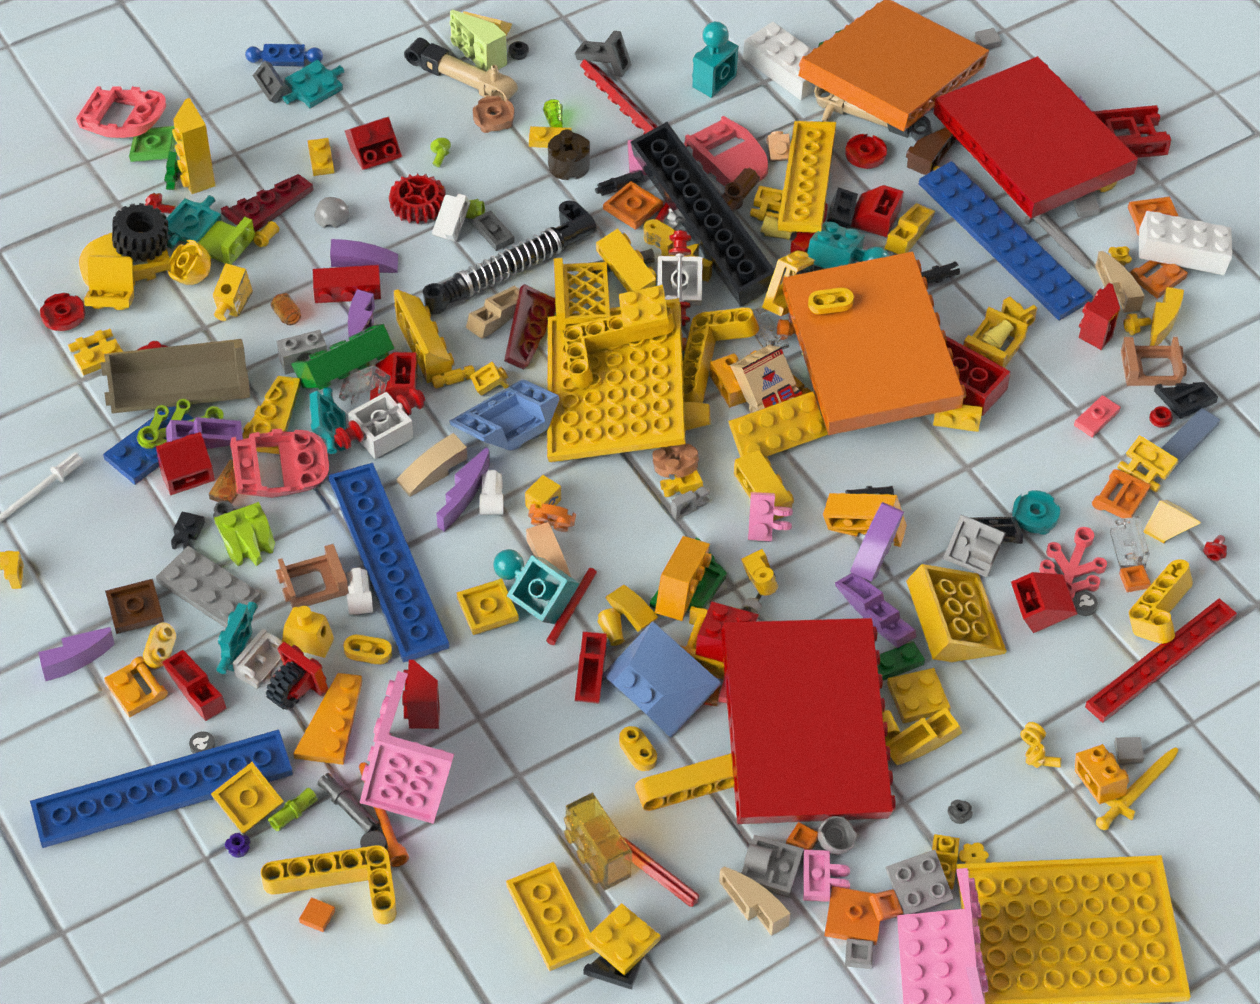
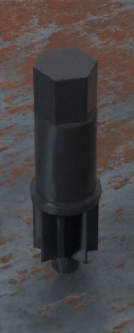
[595,170,644,196]

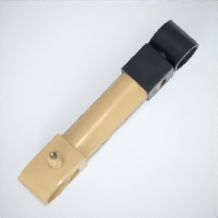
[404,37,518,102]
[814,85,932,141]

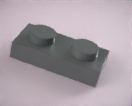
[253,60,287,103]
[473,210,514,251]

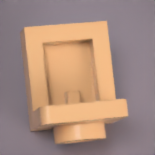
[766,131,790,162]

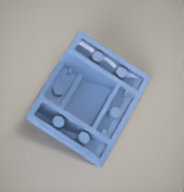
[449,379,559,451]
[603,621,722,738]

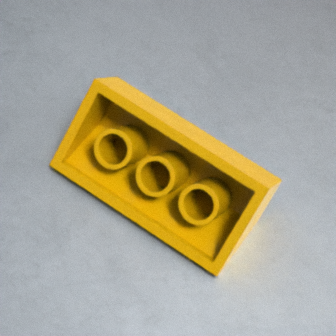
[172,98,215,194]
[394,289,455,383]

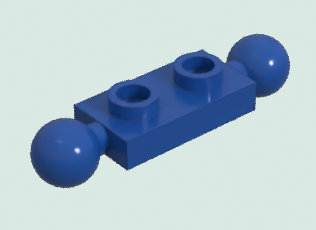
[245,44,323,66]

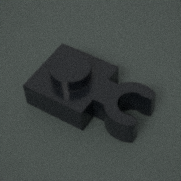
[171,511,205,550]

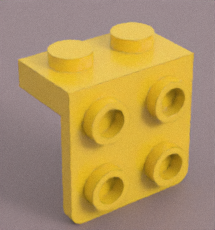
[84,255,134,310]
[933,405,982,432]

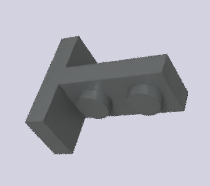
[574,31,632,77]

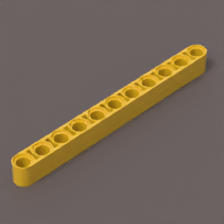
[635,710,900,811]

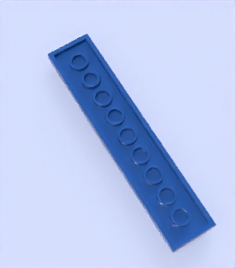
[918,161,1093,321]
[328,462,449,663]
[30,729,293,848]

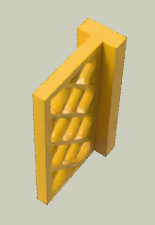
[554,258,610,331]

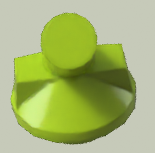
[430,138,451,168]

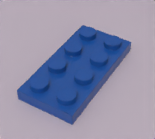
[103,406,194,485]

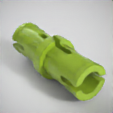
[268,788,318,831]

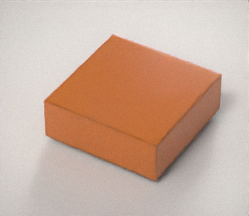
[1119,565,1151,592]
[786,822,819,853]
[868,889,903,922]
[299,897,335,932]

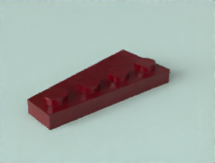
[220,174,314,232]
[504,284,556,370]

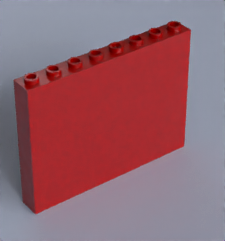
[933,56,1138,219]
[721,618,896,824]

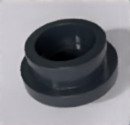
[508,41,529,60]

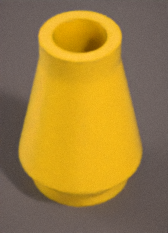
[597,608,625,646]

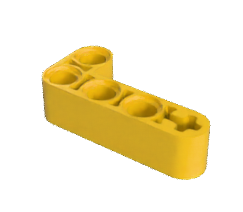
[1129,559,1193,644]

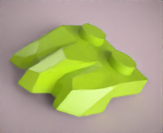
[214,502,275,566]

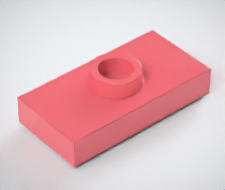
[1074,395,1121,437]

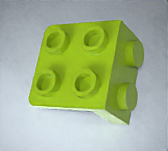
[198,217,255,265]

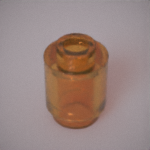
[271,293,301,326]

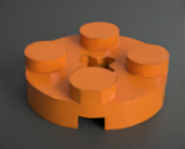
[528,504,576,532]

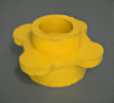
[1108,246,1132,266]

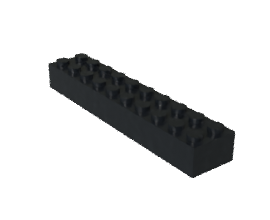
[631,122,775,307]

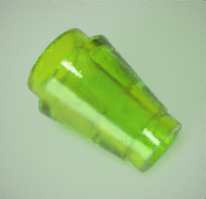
[542,99,563,128]

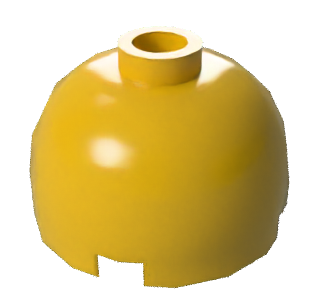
[168,240,211,285]

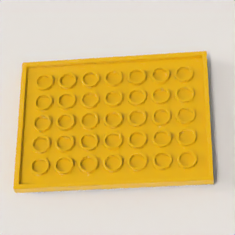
[547,298,686,462]
[956,855,1191,1004]

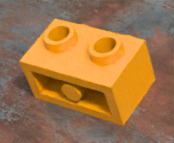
[709,353,747,408]
[1075,744,1129,804]

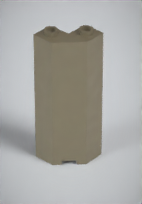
[101,339,250,414]

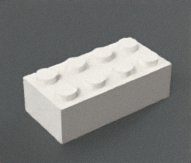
[743,22,816,100]
[1139,211,1232,275]

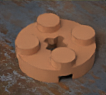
[473,96,514,133]
[652,444,699,478]

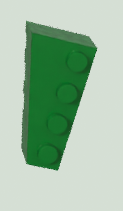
[291,324,395,390]

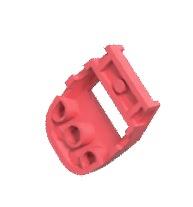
[76,86,166,138]
[684,116,769,186]
[230,429,329,498]

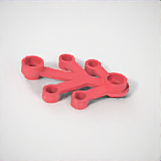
[1039,527,1107,599]

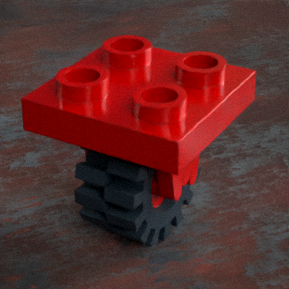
[266,642,329,710]

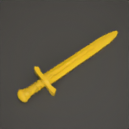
[1096,747,1178,830]

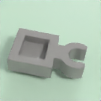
[671,486,710,520]

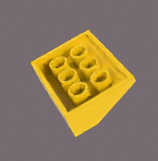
[906,564,1007,662]

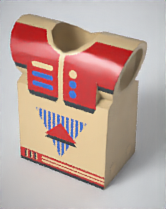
[730,345,803,413]

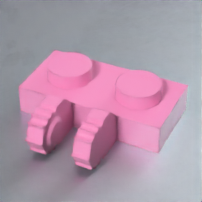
[748,492,793,541]
[803,850,850,902]

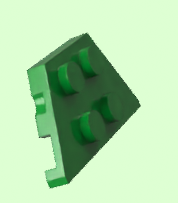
[650,537,727,611]

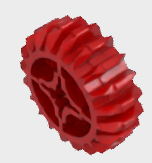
[389,173,446,224]

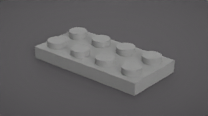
[156,546,261,628]

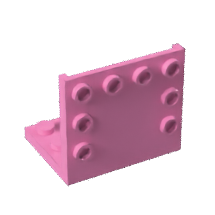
[360,671,454,824]
[897,868,988,1004]

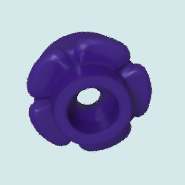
[225,833,251,858]

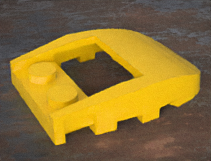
[79,233,171,286]

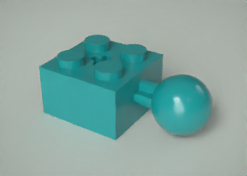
[692,21,739,98]
[807,221,889,269]
[493,549,580,625]

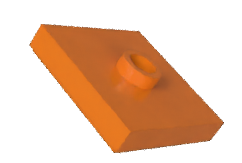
[603,181,663,230]
[824,886,880,945]

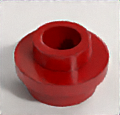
[1149,406,1173,428]

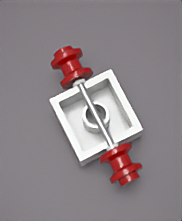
[657,230,702,327]
[334,387,425,459]

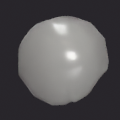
[314,197,349,228]
[818,816,857,855]

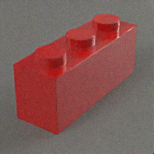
[313,265,381,303]

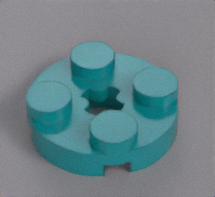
[1012,490,1060,535]

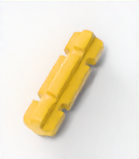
[431,365,475,389]

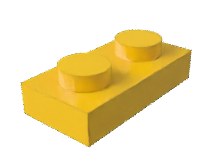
[529,126,572,148]
[307,138,334,176]

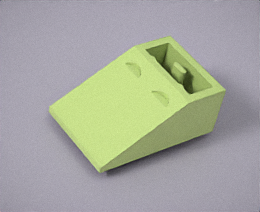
[450,10,507,72]

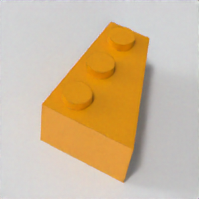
[823,493,907,547]
[655,536,712,621]

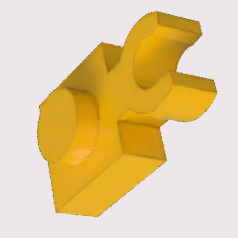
[660,469,703,497]

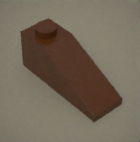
[906,127,957,175]

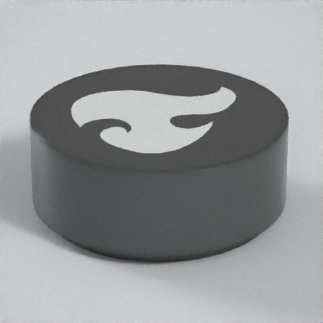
[1073,592,1098,616]
[189,731,215,754]

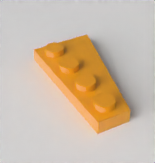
[293,673,362,765]

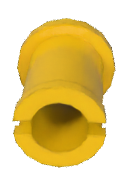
[253,221,280,247]

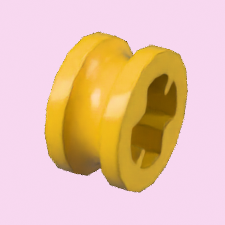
[1020,722,1046,746]

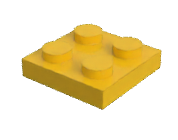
[619,285,669,333]
[456,579,519,635]
[887,668,951,724]
[211,762,284,835]
[585,903,661,975]

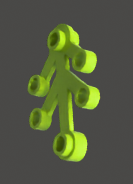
[137,399,224,449]

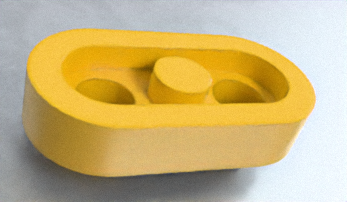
[808,288,854,314]
[143,622,176,669]
[343,634,392,664]
[619,726,657,771]

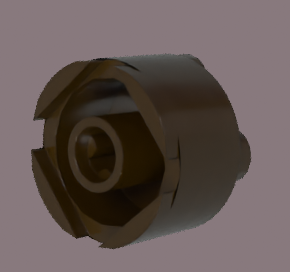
[548,129,590,180]

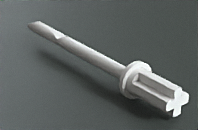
[0,452,83,523]

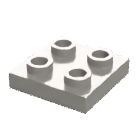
[943,515,1006,577]
[741,835,804,897]
[885,849,954,915]

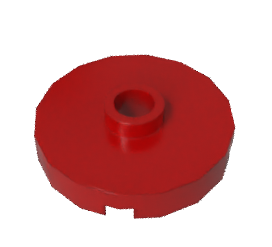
[845,134,887,169]
[40,293,86,331]

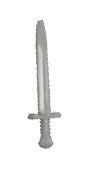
[1024,211,1090,269]

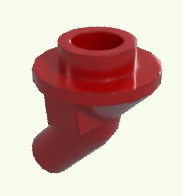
[145,193,175,214]
[1203,535,1227,561]

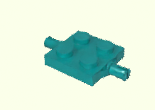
[283,60,344,108]
[166,195,222,249]
[309,387,347,454]
[216,602,258,674]

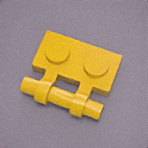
[750,185,783,221]
[68,328,123,376]
[1117,435,1179,493]

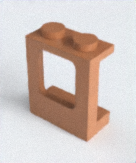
[1121,337,1187,386]
[275,544,349,608]

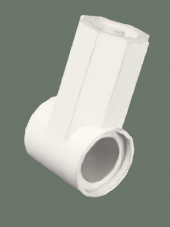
[480,470,504,515]
[347,568,373,615]

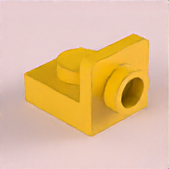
[1001,296,1037,327]
[470,362,509,396]
[0,551,24,589]

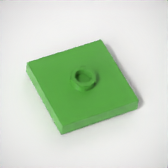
[129,126,176,162]

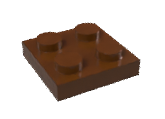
[105,579,164,634]

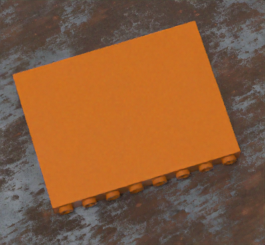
[798,0,989,132]
[783,251,966,435]

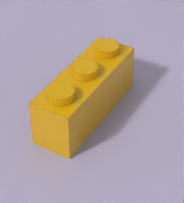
[596,228,657,292]
[734,450,794,521]

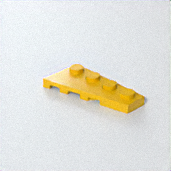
[242,376,301,454]

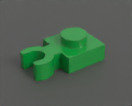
[164,151,182,190]

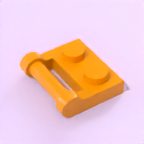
[104,656,168,718]

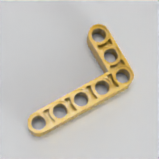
[563,306,675,389]
[683,308,759,403]
[261,845,397,924]

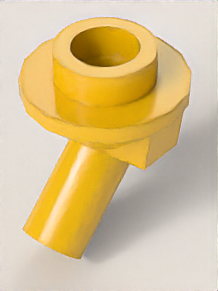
[1123,313,1152,335]
[1025,744,1062,768]

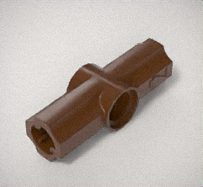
[721,167,760,212]

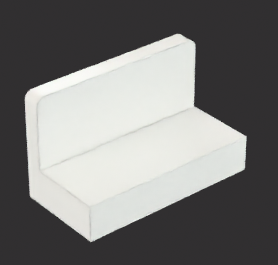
[432,194,470,242]

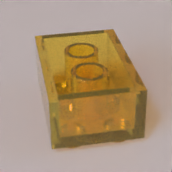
[564,792,632,891]

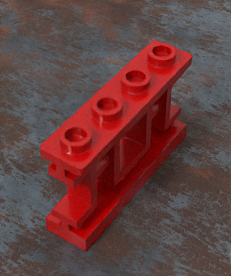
[1092,105,1172,158]

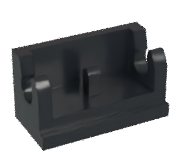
[827,187,858,228]

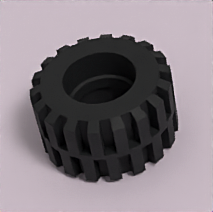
[112,203,168,262]

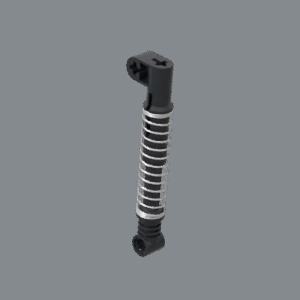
[423,200,597,314]

